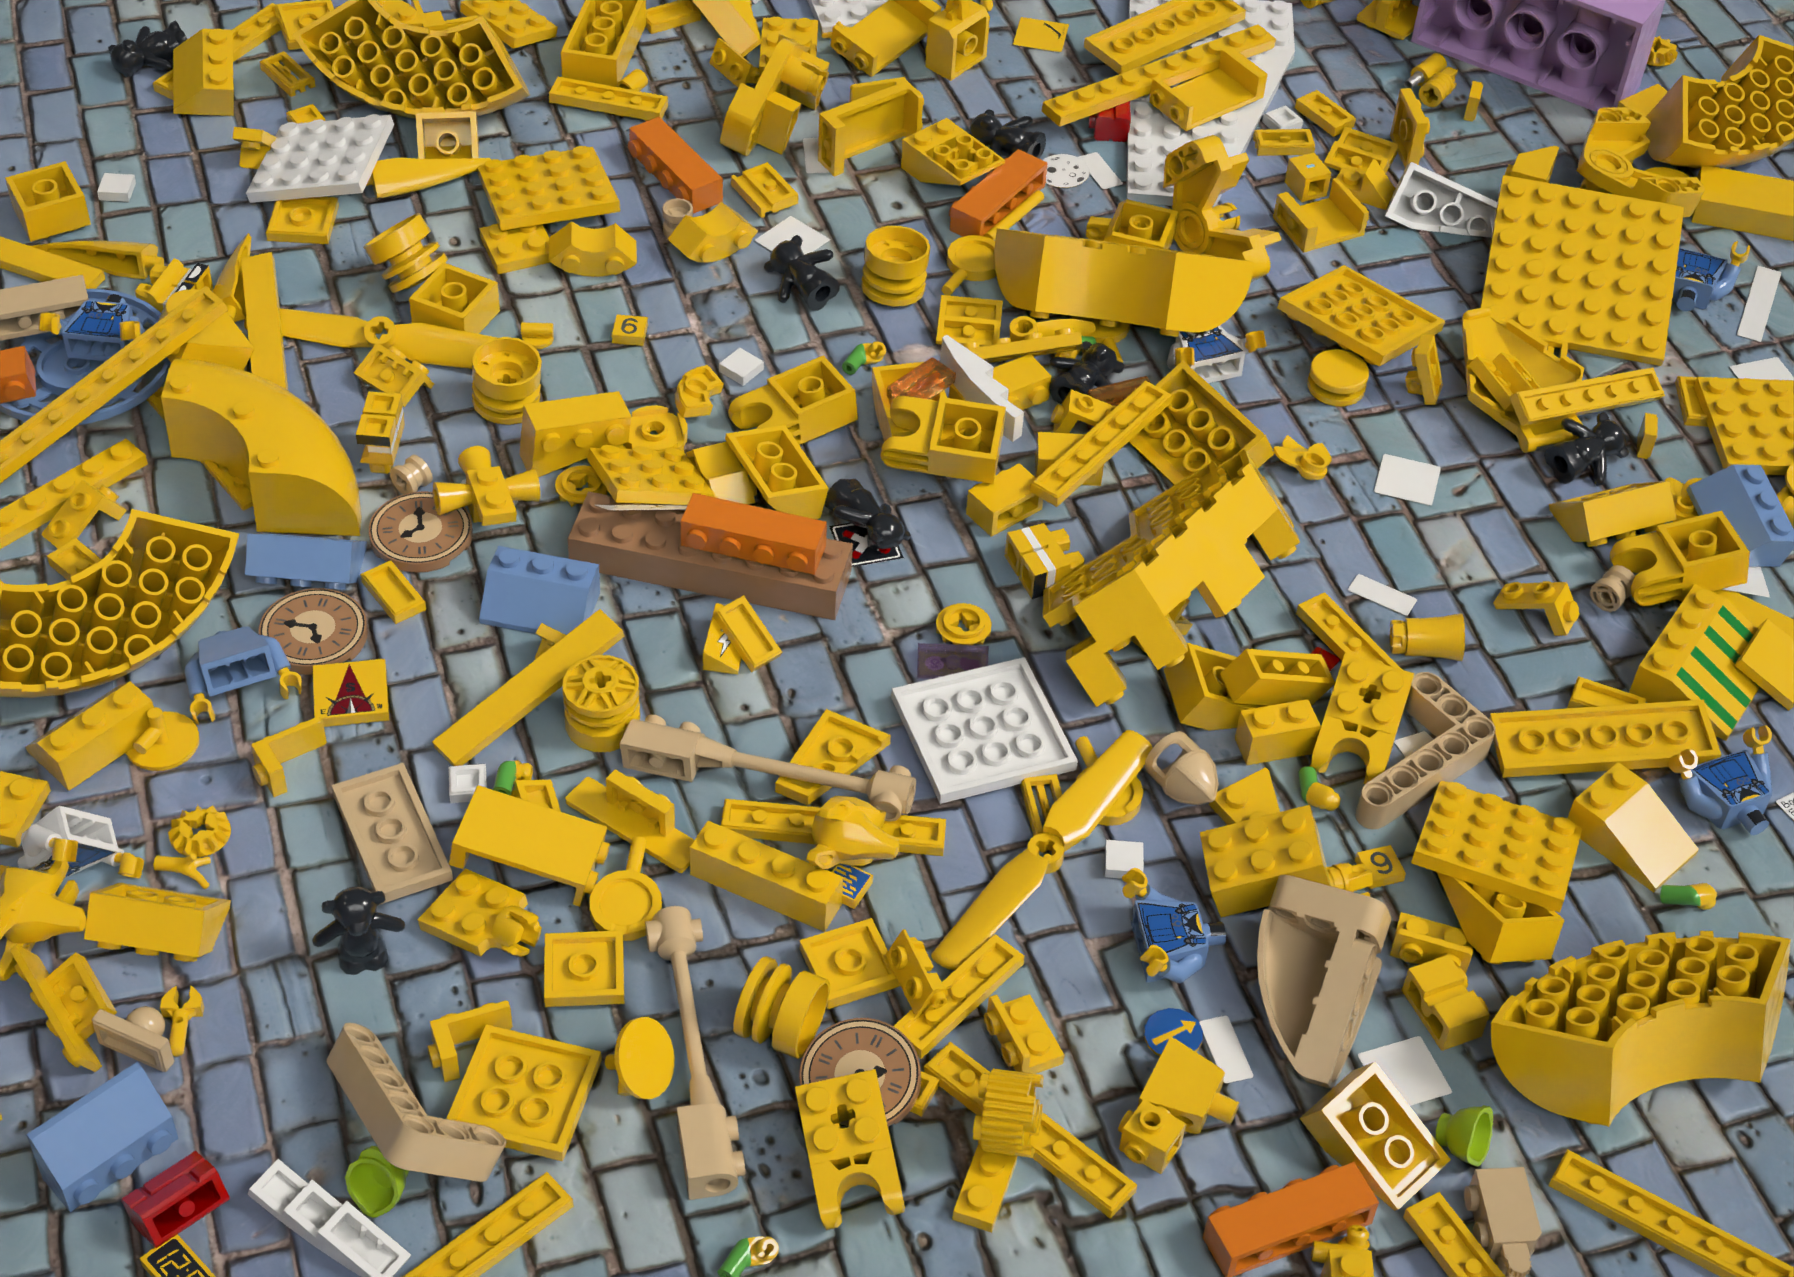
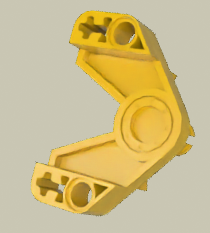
[719,34,830,156]
[1576,107,1705,217]
[1163,135,1282,283]

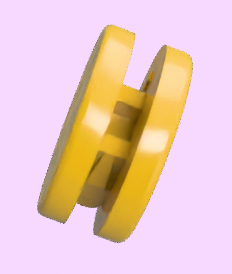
[1307,349,1369,407]

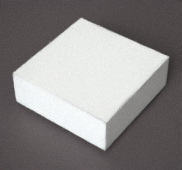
[1262,106,1303,129]
[97,173,136,202]
[719,348,764,386]
[448,764,487,803]
[1105,840,1144,879]

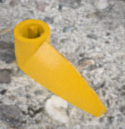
[1009,316,1096,342]

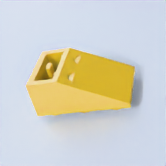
[901,118,1005,186]

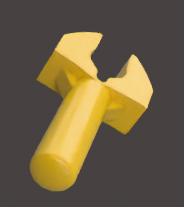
[160,986,204,1057]

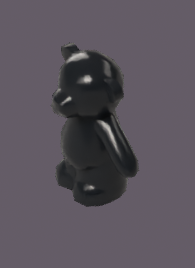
[108,20,187,77]
[969,109,1046,158]
[764,235,840,311]
[1049,341,1125,404]
[1544,412,1629,486]
[825,479,911,550]
[312,887,405,975]

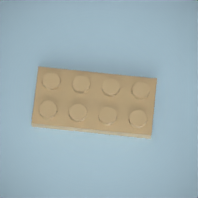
[332,763,453,905]

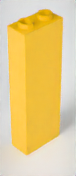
[1691,166,1794,241]

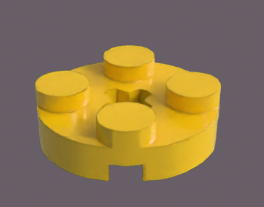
[624,405,688,452]

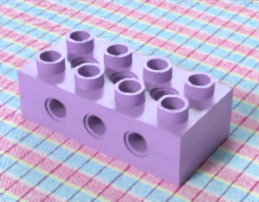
[1411,0,1666,112]

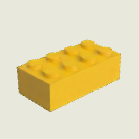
[561,0,647,87]

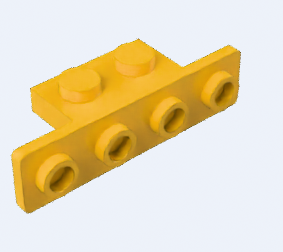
[565,769,694,873]
[10,944,117,1072]

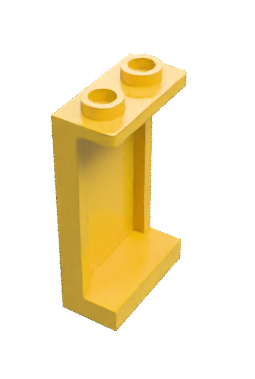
[818,81,924,176]

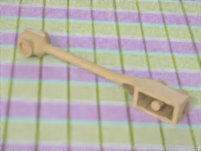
[620,715,916,821]
[645,906,745,1200]

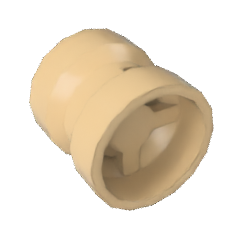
[662,198,693,238]
[1590,565,1635,612]

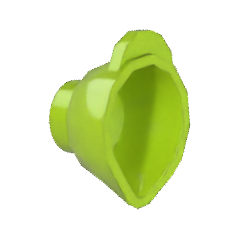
[1436,1105,1493,1167]
[345,1145,409,1218]

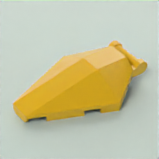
[1462,307,1584,453]

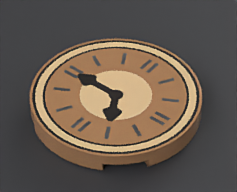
[369,491,473,572]
[259,588,368,675]
[799,1018,921,1128]

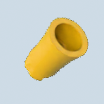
[1389,613,1465,662]

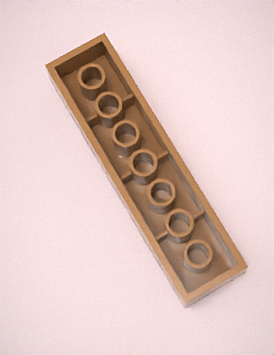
[568,491,853,620]

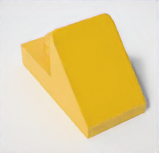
[232,127,277,169]
[1336,159,1396,210]

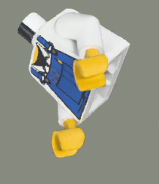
[1167,326,1267,383]
[18,806,144,879]

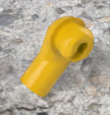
[1311,1225,1370,1263]

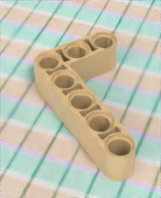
[1355,672,1496,830]
[326,1023,507,1182]

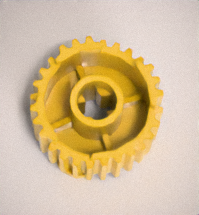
[973,1068,1044,1158]

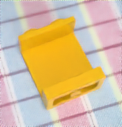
[1273,178,1369,253]

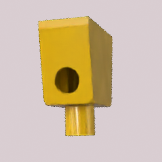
[1137,1037,1240,1134]

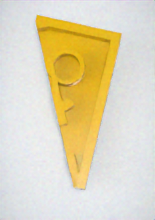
[1209,767,1280,825]

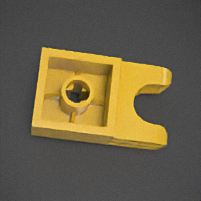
[728,355,858,445]
[880,396,1006,484]
[1609,510,1750,606]
[1310,653,1415,785]
[795,1069,905,1230]

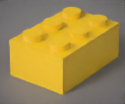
[1199,804,1331,918]

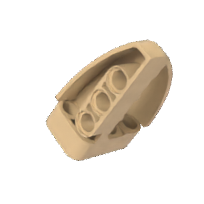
[1257,875,1391,1089]

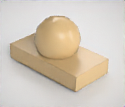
[92,1006,175,1072]

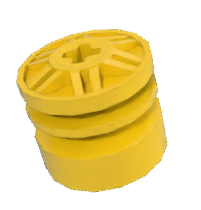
[363,213,448,293]
[861,226,930,307]
[472,337,542,425]
[562,655,640,752]
[733,956,830,1059]

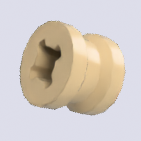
[390,454,433,494]

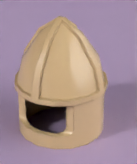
[1145,732,1219,805]

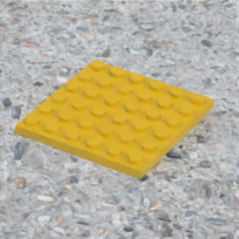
[1480,175,1684,366]

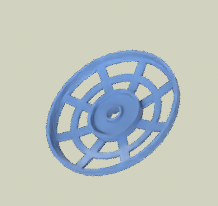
[0,289,171,425]

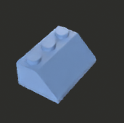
[1686,464,1794,567]
[245,533,367,590]
[479,546,600,635]
[26,1062,179,1212]

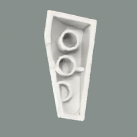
[1384,162,1497,238]

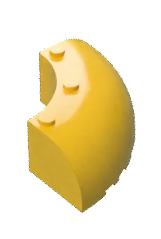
[292,0,530,119]
[1646,35,1794,169]
[994,228,1254,337]
[161,358,362,536]
[0,509,239,698]
[1491,931,1791,1127]

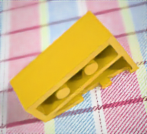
[519,391,632,477]

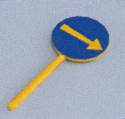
[1144,1008,1203,1056]

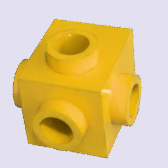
[1118,1099,1186,1174]

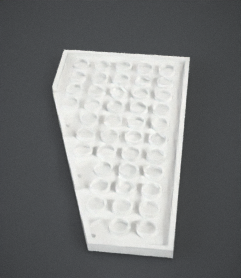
[1127,0,1295,207]

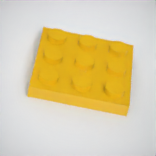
[587,445,715,505]
[446,1024,602,1161]

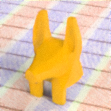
[806,796,900,869]
[0,861,87,981]

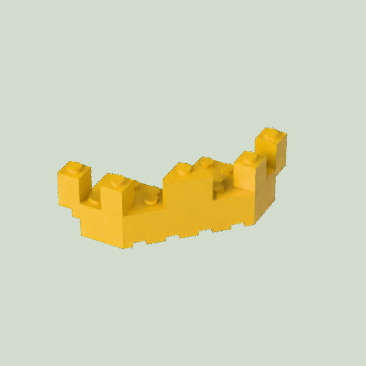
[1043,449,1300,707]

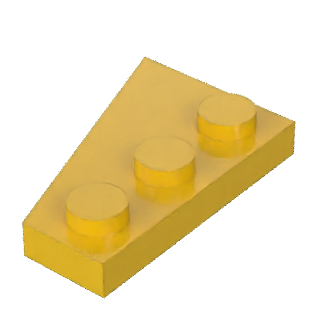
[775,709,891,806]

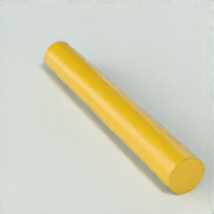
[984,190,1044,241]

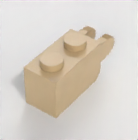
[1464,1167,1542,1277]

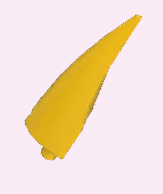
[366,157,491,199]
[212,233,251,322]
[30,241,164,279]

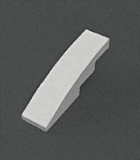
[940,335,1024,442]
[247,1159,411,1277]

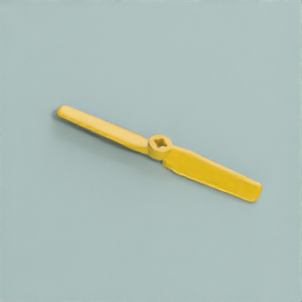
[244,308,497,369]
[931,730,1153,970]

